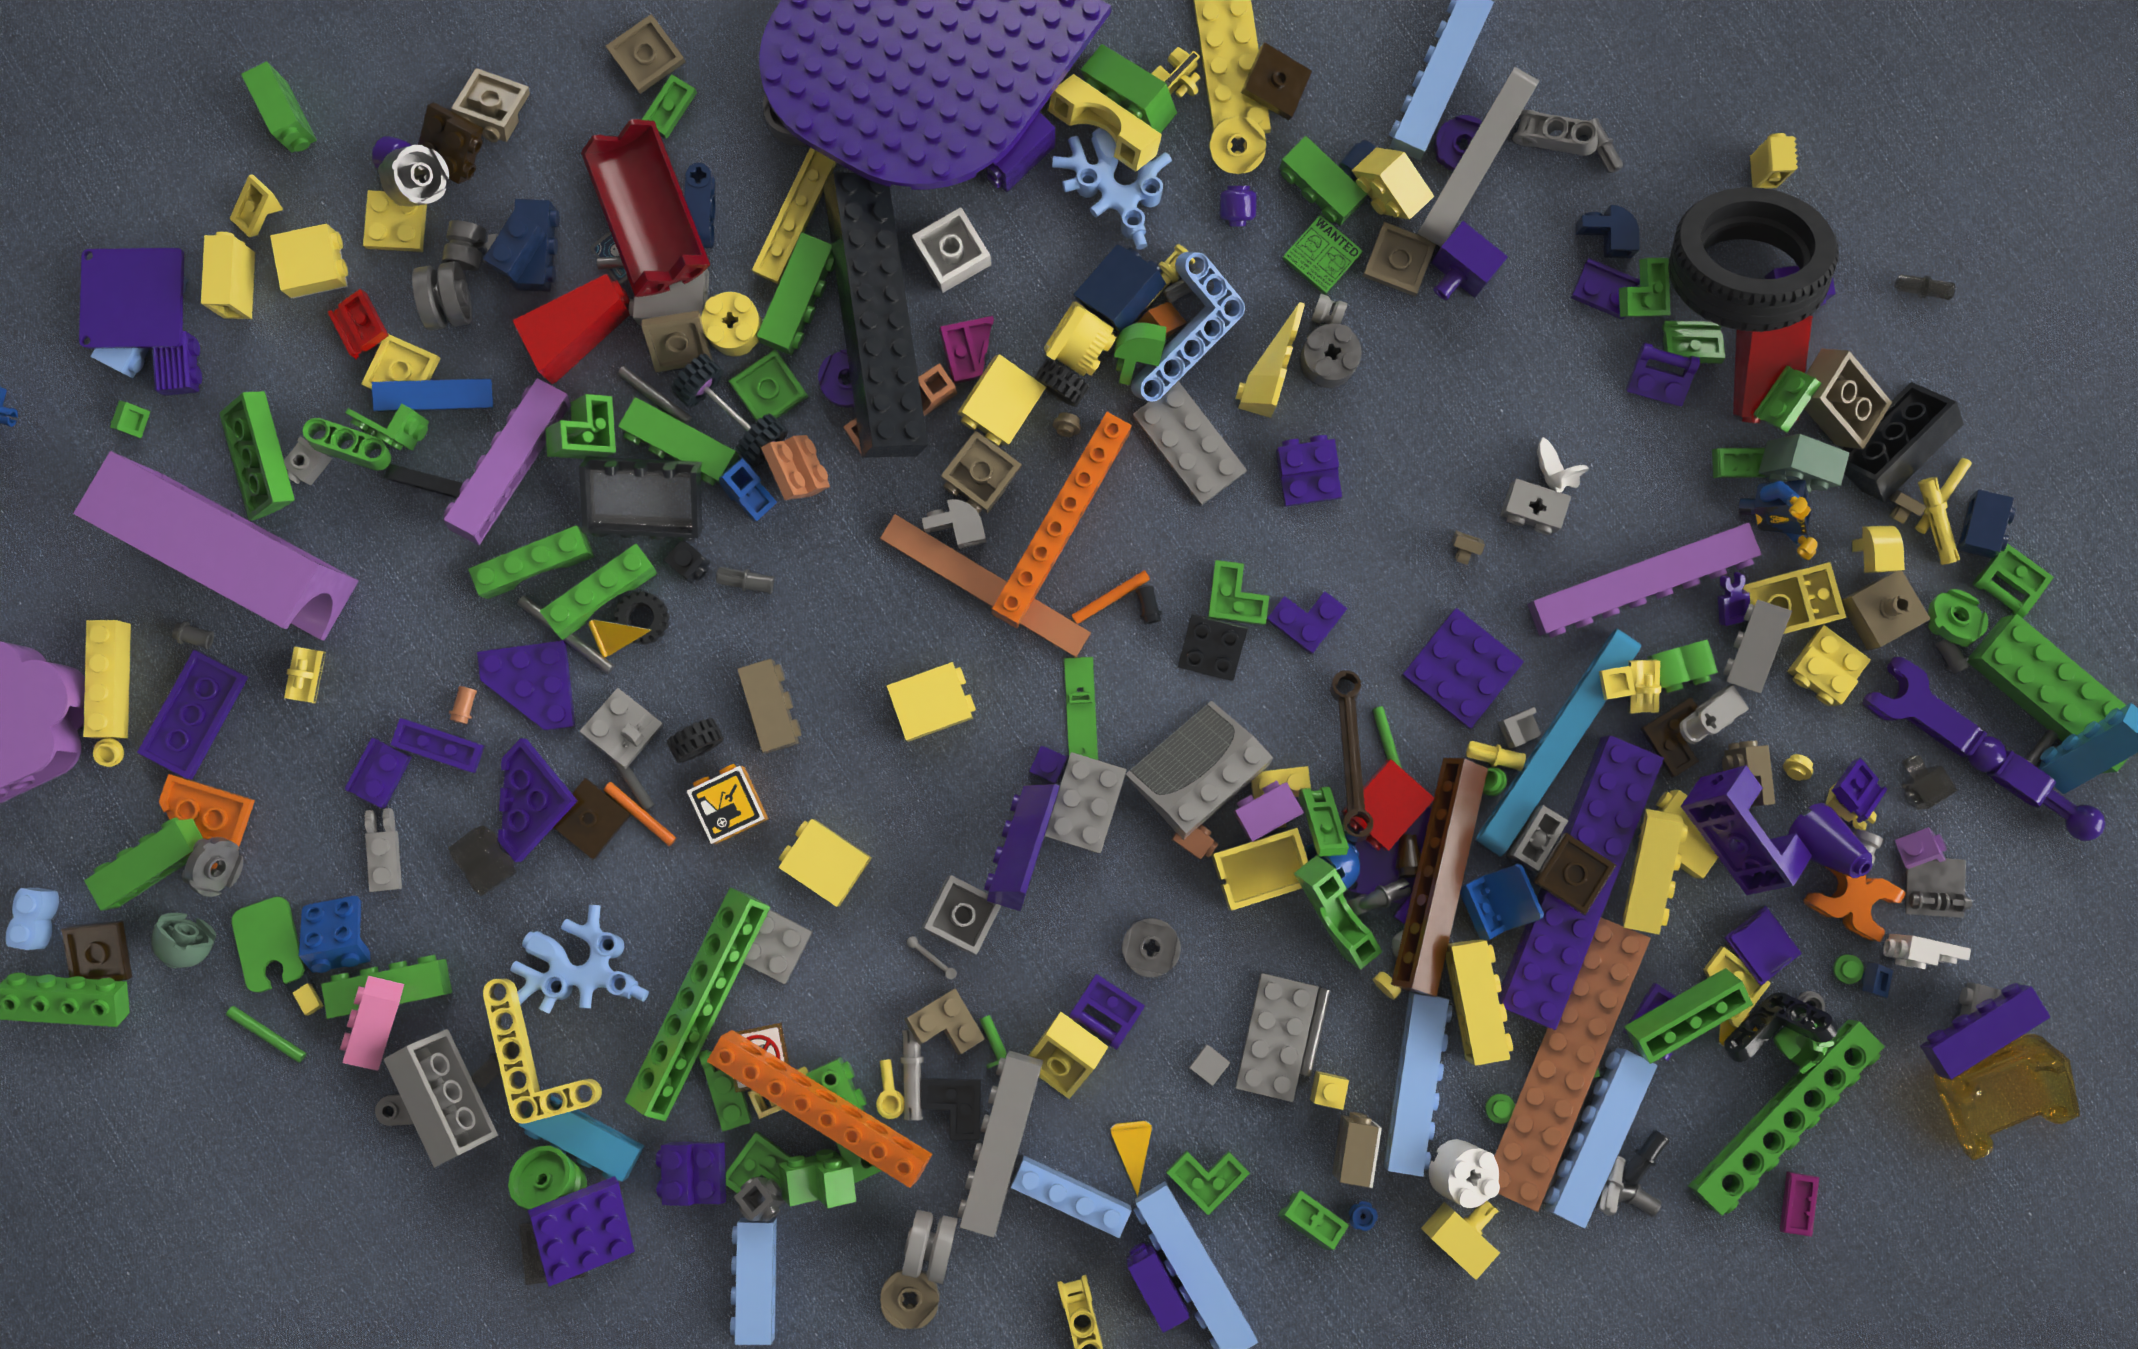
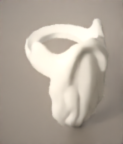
[1537,437,1589,492]

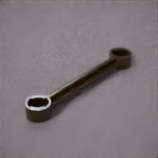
[1330,670,1373,842]

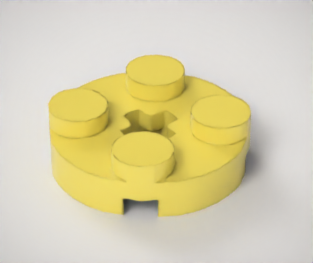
[1209,116,1266,174]

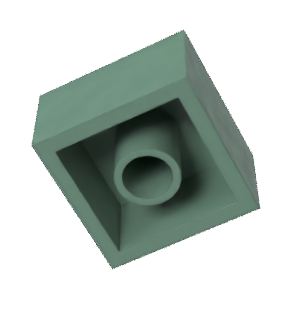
[1759,434,1850,494]

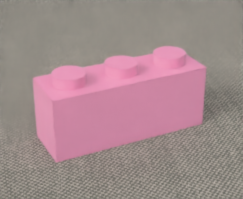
[340,976,404,1071]

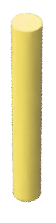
[1915,458,1972,534]

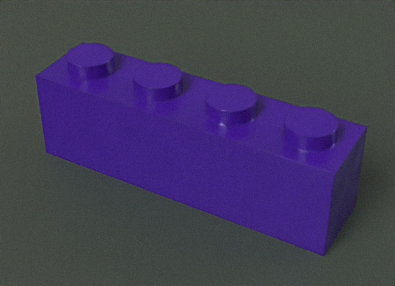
[1920,983,2051,1080]

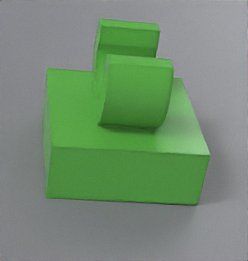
[110,400,151,438]

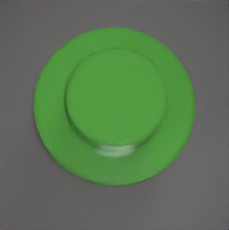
[1483,767,1507,796]
[1833,954,1864,984]
[1485,1093,1515,1124]

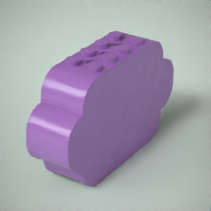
[0,641,85,803]

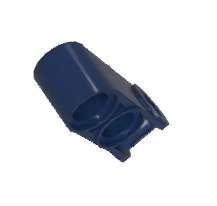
[684,163,716,249]

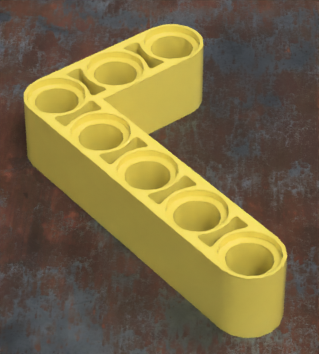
[483,979,602,1124]

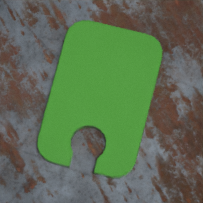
[232,897,305,993]

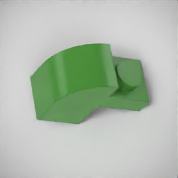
[1114,323,1166,385]

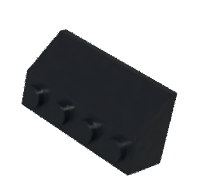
[1842,382,1964,502]

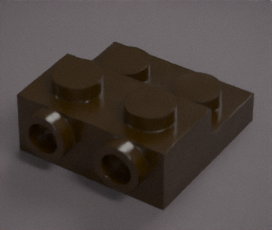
[418,102,483,184]

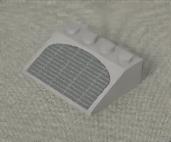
[1125,701,1273,840]

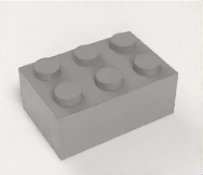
[1045,752,1127,854]

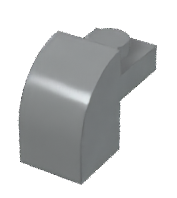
[921,500,987,549]

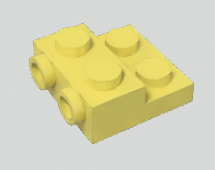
[1787,625,1871,706]

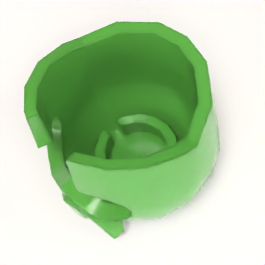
[1773,1018,1834,1074]

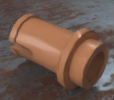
[448,686,477,724]

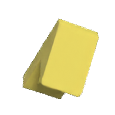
[229,174,283,238]

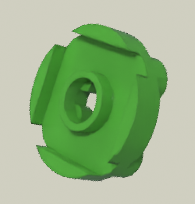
[1928,589,1988,647]

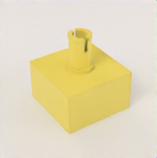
[1421,1200,1500,1280]

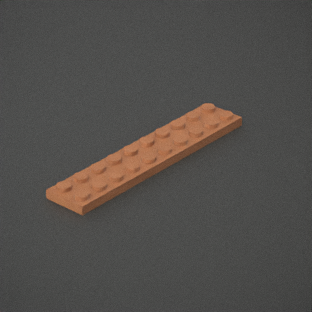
[1494,917,1651,1212]

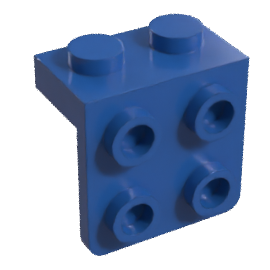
[1460,864,1544,940]
[299,896,370,973]

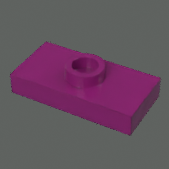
[1779,1172,1820,1237]

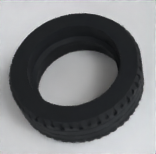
[1668,187,1839,332]

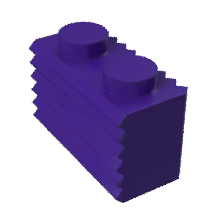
[152,331,202,396]

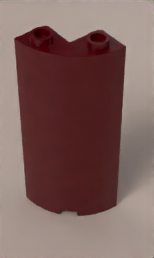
[581,119,710,297]

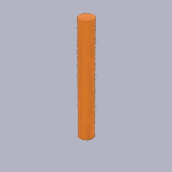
[1071,570,1150,624]
[603,782,677,846]

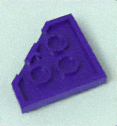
[477,640,576,731]
[498,738,578,862]

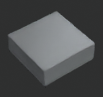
[1189,1044,1230,1086]

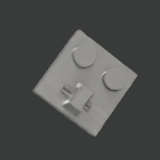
[579,688,663,769]

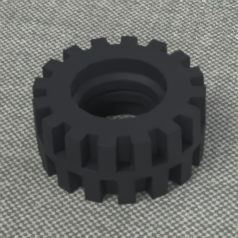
[1034,359,1089,407]
[614,591,669,645]
[667,718,724,763]

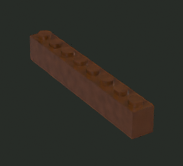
[1391,758,1488,997]

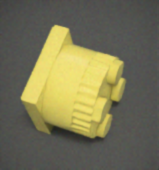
[1044,301,1116,376]

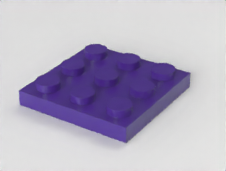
[1401,608,1524,729]
[527,1176,635,1287]

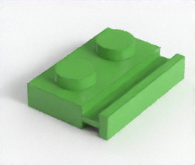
[1662,321,1726,364]
[1753,366,1822,433]

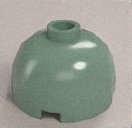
[151,913,216,968]

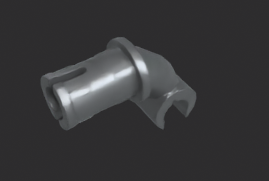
[1347,878,1411,916]
[1595,1183,1662,1217]

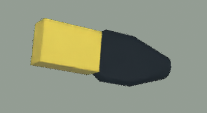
[280,963,324,1016]

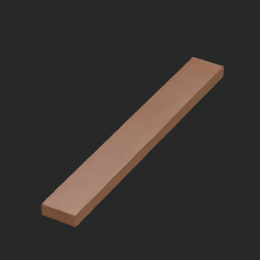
[880,514,1091,658]

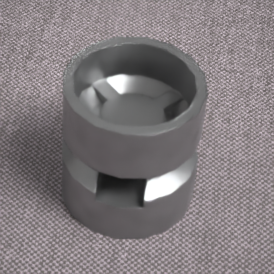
[441,220,487,271]

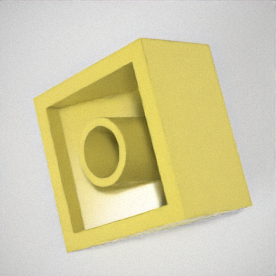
[1028,1012,1108,1099]

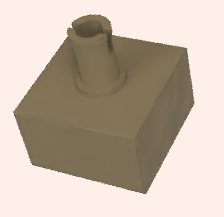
[1841,571,1931,651]

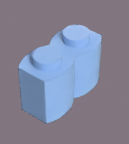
[6,887,59,950]

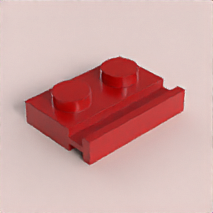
[328,289,389,359]

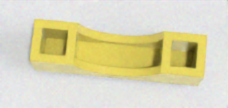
[1048,74,1162,172]

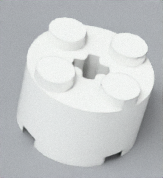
[1429,1139,1500,1208]

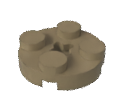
[880,1269,940,1329]

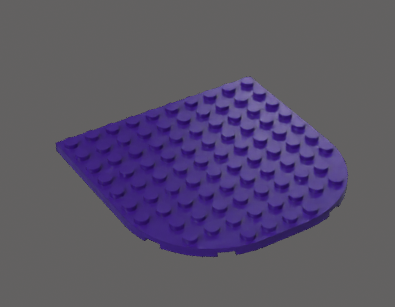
[759,0,1111,190]

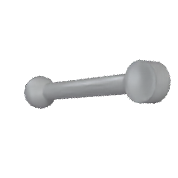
[907,936,957,979]

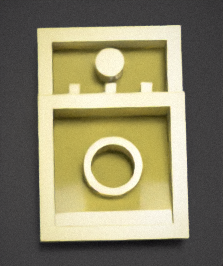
[1743,562,1846,634]

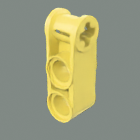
[1057,1275,1103,1349]

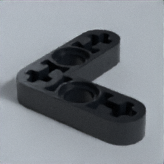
[1724,992,1838,1062]

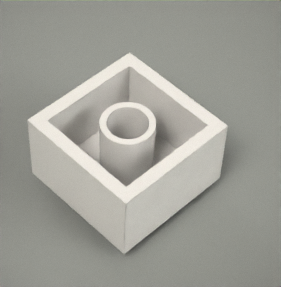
[912,207,991,293]

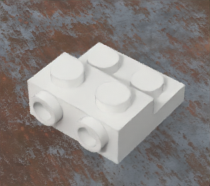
[1883,934,1971,969]

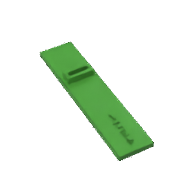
[1064,657,1098,760]

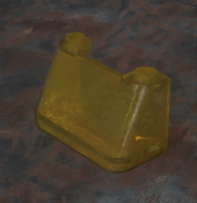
[1934,1034,2081,1161]

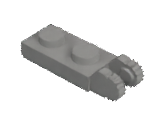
[364,808,402,892]

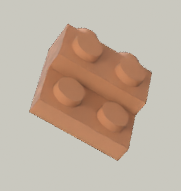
[761,435,830,500]

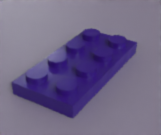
[137,650,248,780]

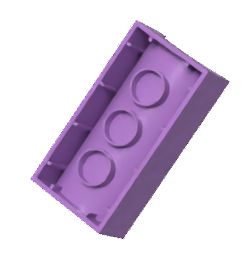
[73,451,359,641]

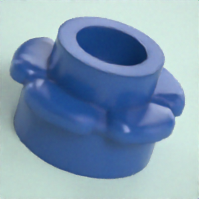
[1349,1201,1378,1231]

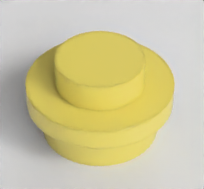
[93,738,124,767]
[1783,754,1813,781]

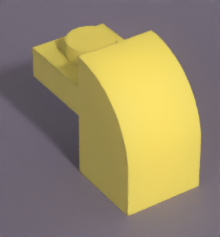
[1852,526,1905,573]

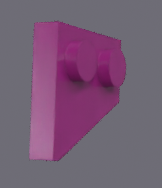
[939,316,994,384]

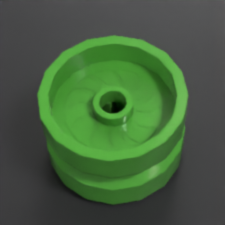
[508,1146,587,1211]

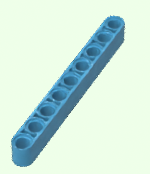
[1475,628,1642,857]

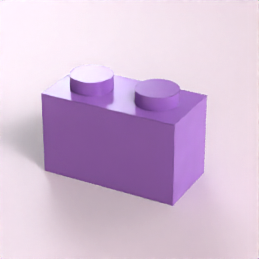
[1233,780,1304,842]

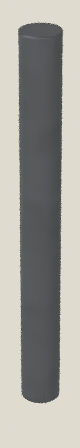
[517,595,615,674]

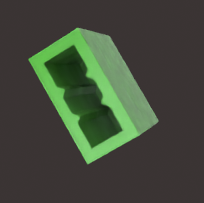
[241,61,317,153]

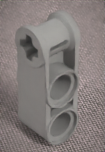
[1512,109,1598,156]
[1680,684,1749,744]

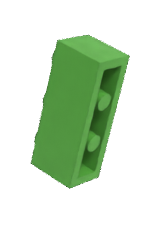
[1279,136,1367,226]

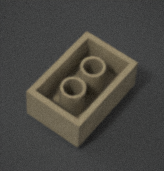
[1804,348,1892,449]

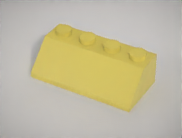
[1445,939,1513,1066]

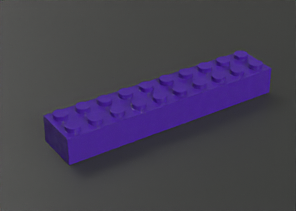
[1498,735,1664,1030]

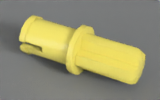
[1466,741,1526,771]

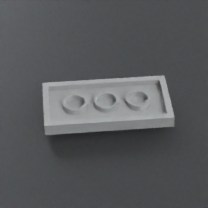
[1132,381,1247,506]
[1235,973,1319,1102]

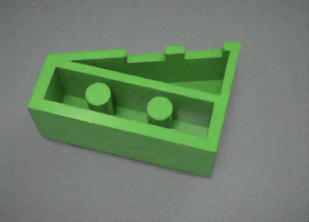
[1081,44,1177,133]

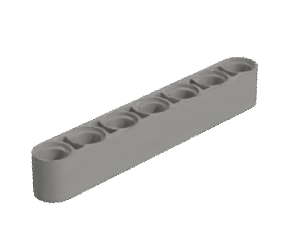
[1417,67,1540,247]

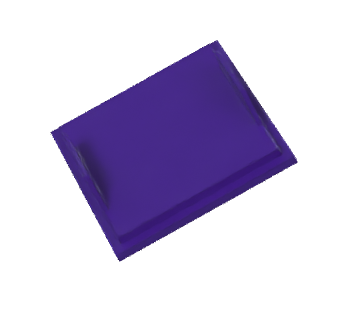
[1724,906,1802,986]

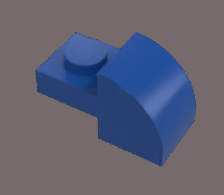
[719,458,777,522]

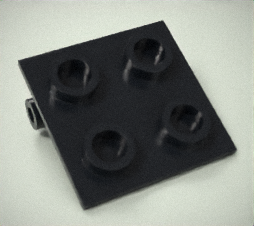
[1178,614,1248,681]

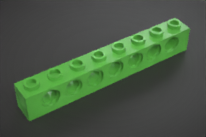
[625,887,770,1122]
[1688,1019,1885,1216]

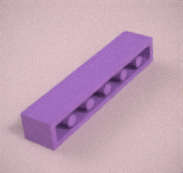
[443,378,571,545]

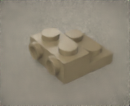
[451,68,530,142]
[941,431,1022,514]
[1722,740,1775,806]

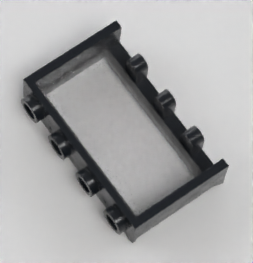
[579,456,703,541]

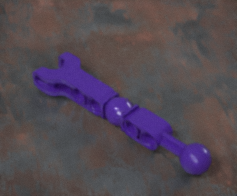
[1862,657,2106,841]

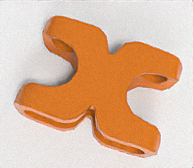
[1803,867,1905,942]

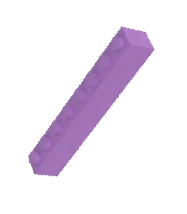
[1527,523,1762,638]

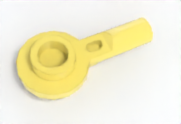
[876,1059,904,1119]

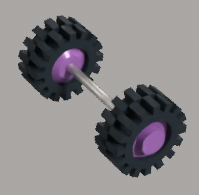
[670,354,788,467]

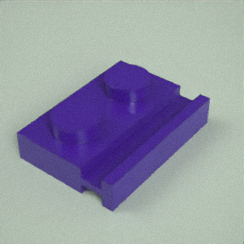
[1571,258,1640,320]
[344,738,412,809]
[1831,757,1888,823]

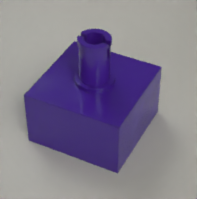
[1431,221,1508,301]

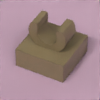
[1889,490,1927,524]
[1452,530,1485,565]

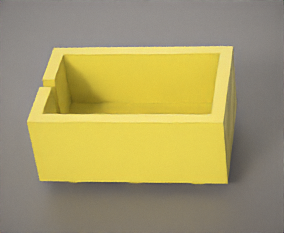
[1211,828,1308,911]

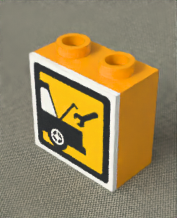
[687,764,769,844]

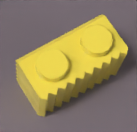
[1750,133,1798,189]

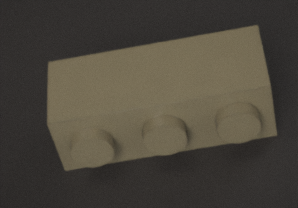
[738,659,802,754]

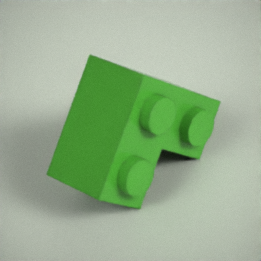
[545,394,616,459]
[778,1149,856,1208]

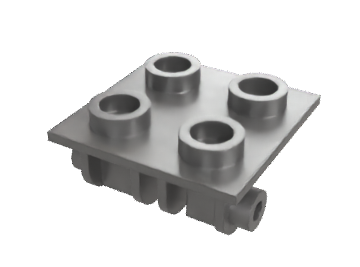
[1905,858,1972,918]

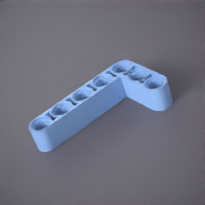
[1131,252,1245,402]

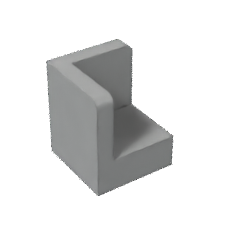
[1497,707,1541,749]

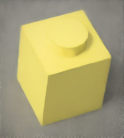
[1310,1071,1349,1110]

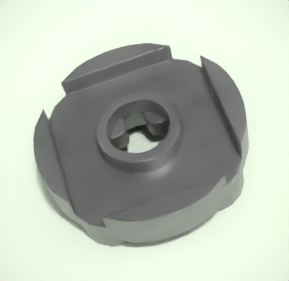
[182,837,243,897]
[1122,918,1181,977]

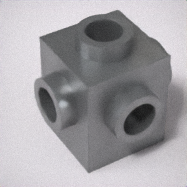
[734,1177,785,1222]

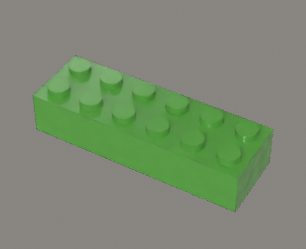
[1967,614,2128,773]

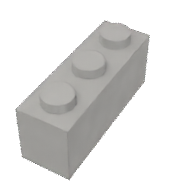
[1723,599,1792,693]

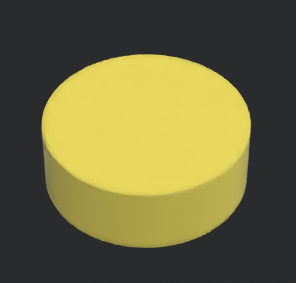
[1373,971,1401,1000]

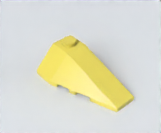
[1235,302,1305,418]

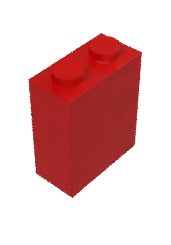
[1341,759,1435,851]

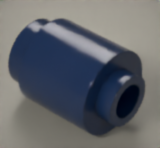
[1338,140,1376,182]

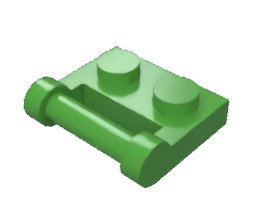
[1972,543,2054,618]

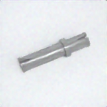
[900,1029,924,1120]

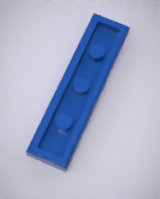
[372,379,493,412]

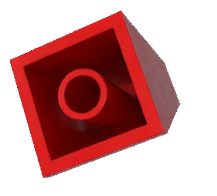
[512,274,630,384]
[1733,316,1813,423]

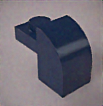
[1576,205,1639,258]

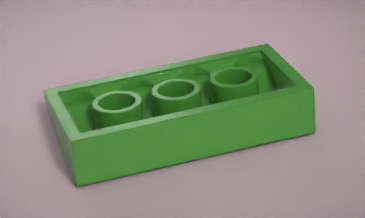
[219,391,295,521]

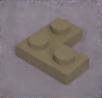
[904,988,985,1055]

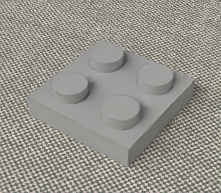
[743,909,813,984]

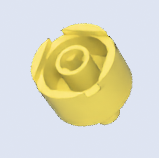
[701,292,762,356]

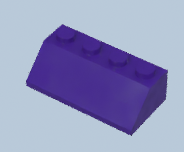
[984,784,1060,911]

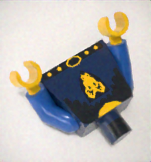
[1739,480,1817,560]

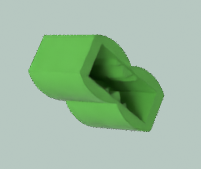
[1647,639,1718,693]

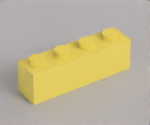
[83,620,131,739]
[1622,809,1688,935]

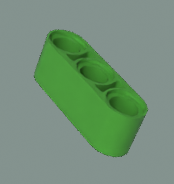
[302,418,391,471]

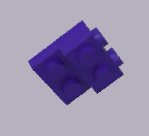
[1276,435,1342,507]
[656,1142,726,1206]

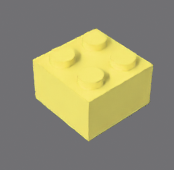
[1352,147,1434,220]

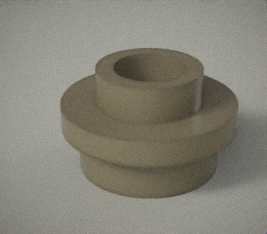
[1053,412,1081,437]

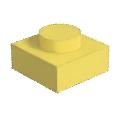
[1599,666,1636,700]

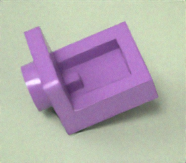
[1895,827,1947,869]

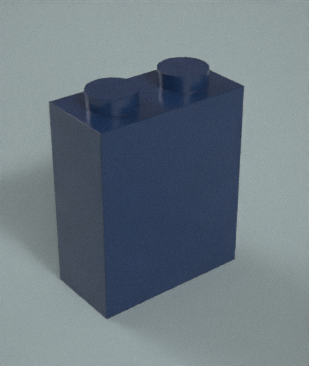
[1073,244,1166,333]

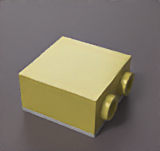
[270,223,348,298]

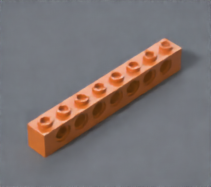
[992,412,1132,628]
[707,1030,933,1188]

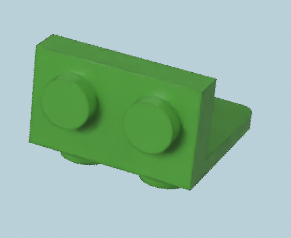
[345,404,430,451]

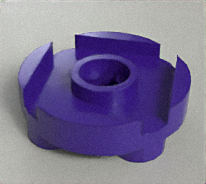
[1434,115,1483,172]
[818,349,855,408]

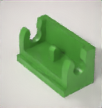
[1277,1190,1349,1250]

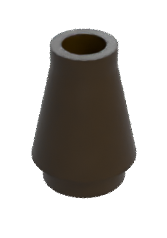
[1395,834,1421,878]

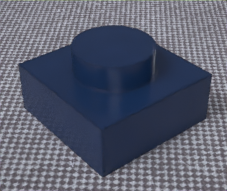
[1862,962,1893,998]

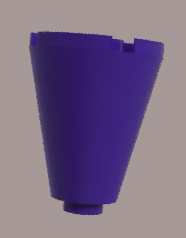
[1788,803,1872,878]

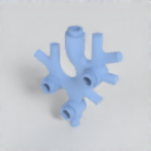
[1052,128,1172,250]
[510,905,649,1014]

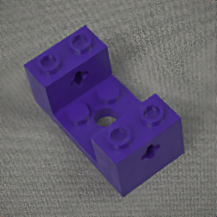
[1680,765,1812,896]

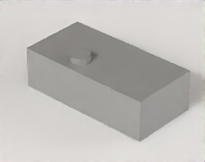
[383,1029,498,1168]

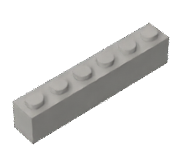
[957,1050,1043,1238]

